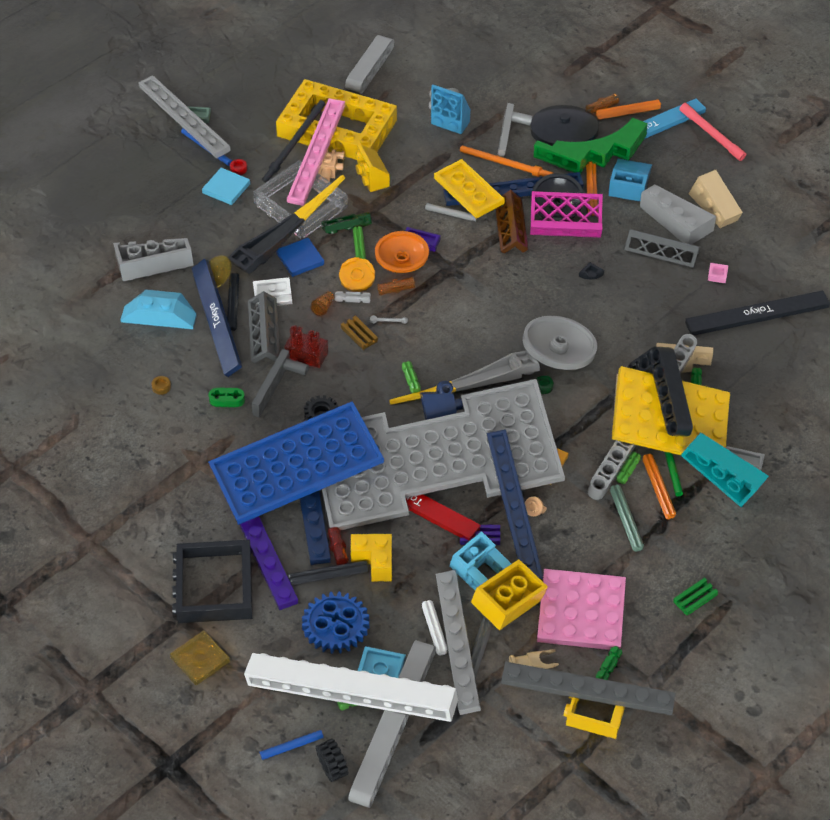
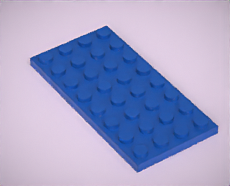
[209,401,384,525]

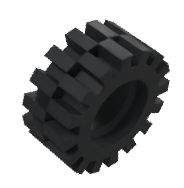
[304,395,338,421]
[315,739,349,782]

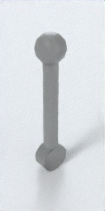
[370,315,408,324]

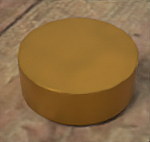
[151,376,171,395]

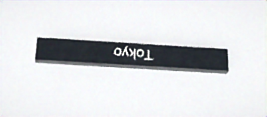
[685,290,830,336]

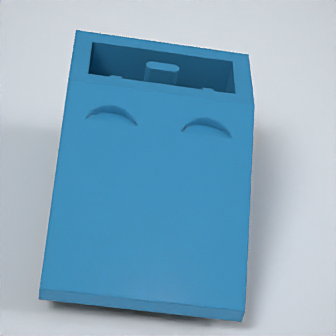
[431,84,471,134]
[608,159,652,201]

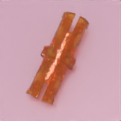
[586,93,619,114]
[377,277,415,296]

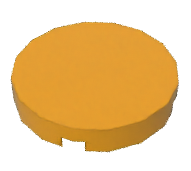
[339,257,375,292]

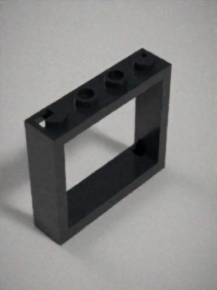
[172,539,253,623]

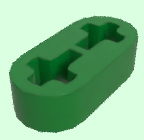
[208,388,245,407]

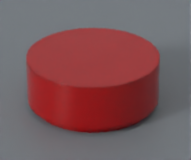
[230,159,247,175]

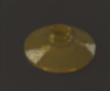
[209,255,232,288]

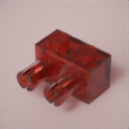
[284,325,328,368]

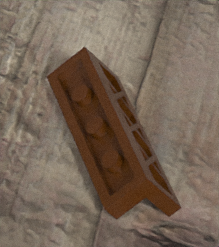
[496,190,528,253]

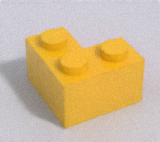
[351,534,392,582]

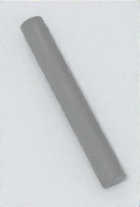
[425,203,477,222]

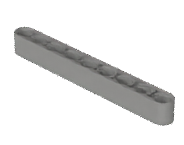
[348,640,436,808]

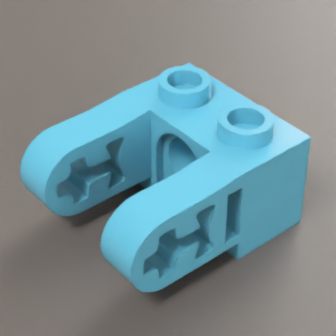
[450,531,511,590]

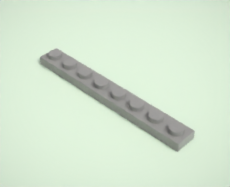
[139,75,231,159]
[436,570,481,715]

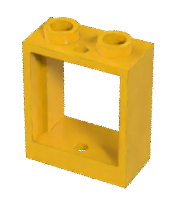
[563,697,625,739]

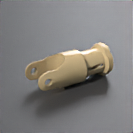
[509,649,559,669]

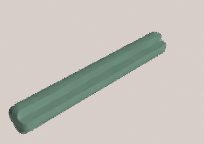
[610,484,644,552]

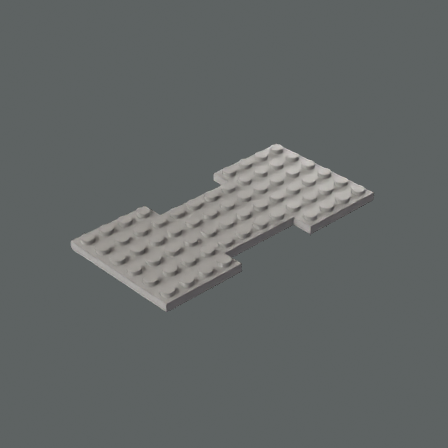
[322,379,565,532]

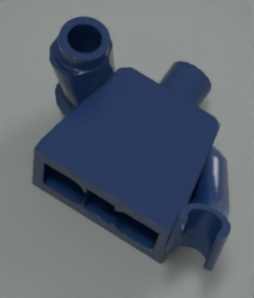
[420,381,464,420]

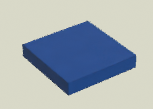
[276,238,324,277]

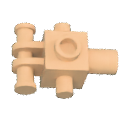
[318,149,345,184]

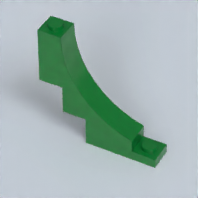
[533,118,648,173]

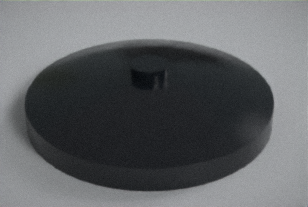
[531,105,599,146]

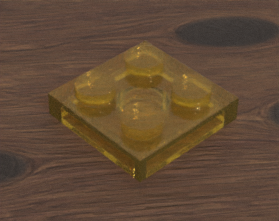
[170,630,230,685]

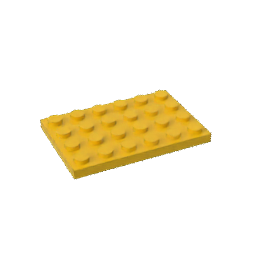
[612,366,730,455]

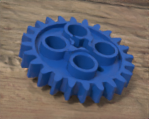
[302,591,369,654]

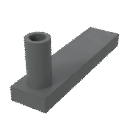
[252,349,309,417]

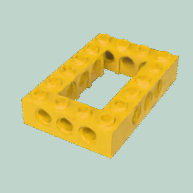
[276,79,397,160]

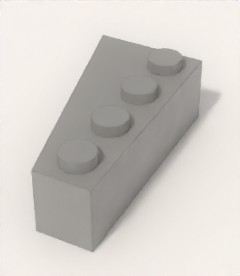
[640,184,716,245]
[113,238,194,281]

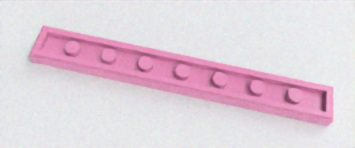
[287,98,345,206]

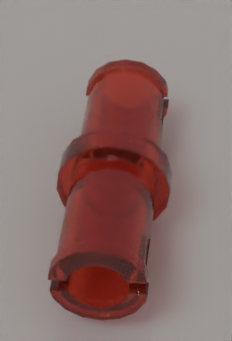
[327,527,349,565]

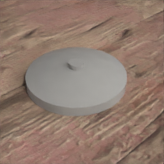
[523,316,597,370]

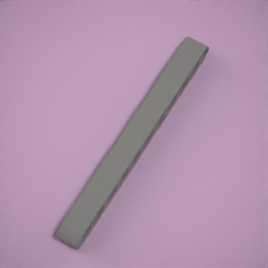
[588,334,697,500]

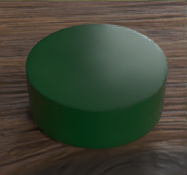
[536,375,554,394]

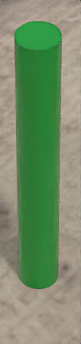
[664,452,683,496]

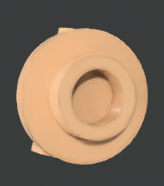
[525,496,547,517]

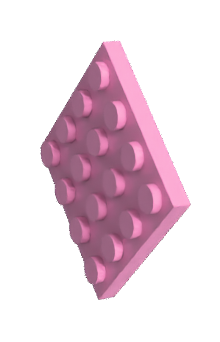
[537,569,626,650]

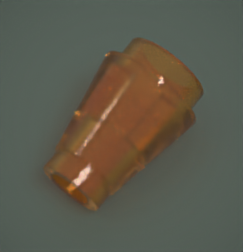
[311,291,334,316]

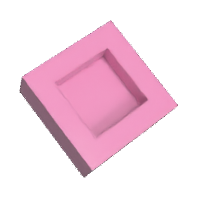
[707,263,728,283]

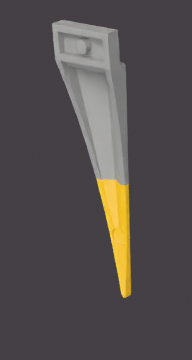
[389,350,540,405]

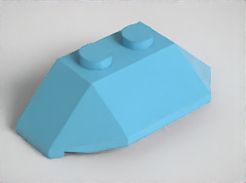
[121,290,197,329]

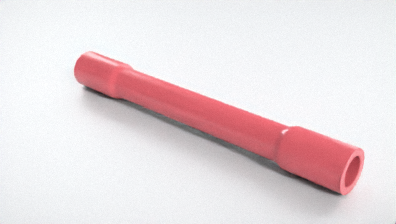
[679,103,747,161]

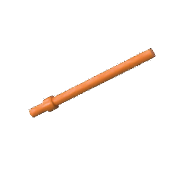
[460,145,554,177]

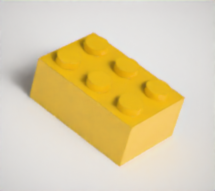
[471,559,548,630]

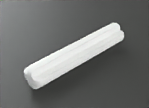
[422,600,448,656]

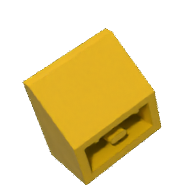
[355,144,390,192]

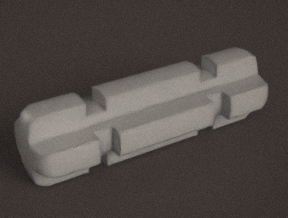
[335,291,371,303]

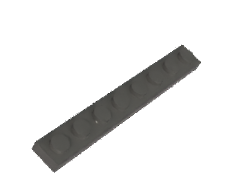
[501,661,676,715]

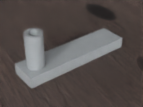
[497,103,532,158]

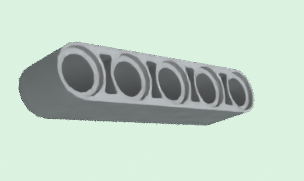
[345,35,394,94]

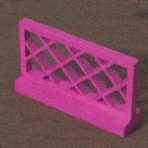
[530,191,603,238]

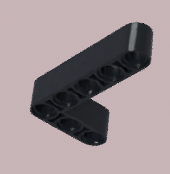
[627,346,693,437]

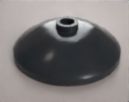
[531,173,584,221]

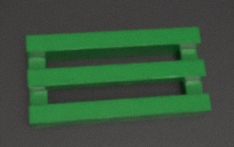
[673,578,718,616]

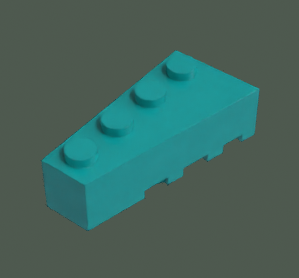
[681,432,769,507]

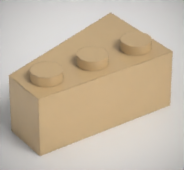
[689,170,743,228]

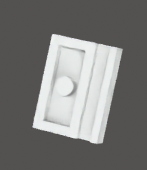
[253,277,292,308]

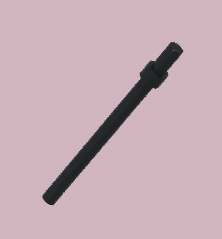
[262,100,326,183]

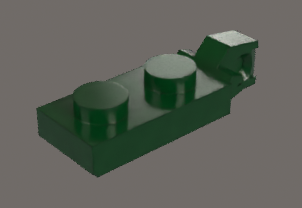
[321,212,372,234]

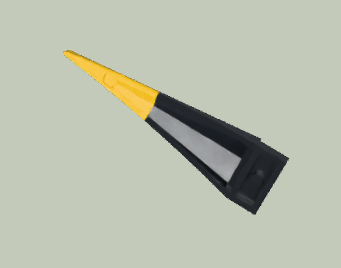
[227,175,345,275]

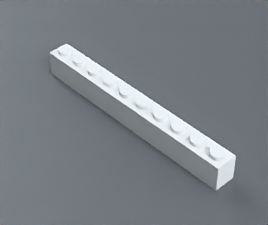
[244,653,458,722]

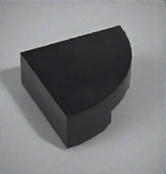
[579,262,604,280]

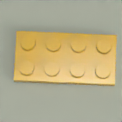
[434,159,505,219]

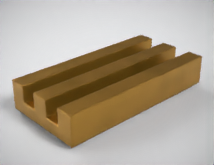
[341,315,378,350]

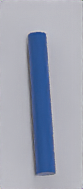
[259,730,324,760]

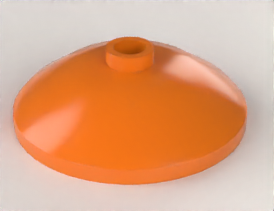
[375,231,429,273]

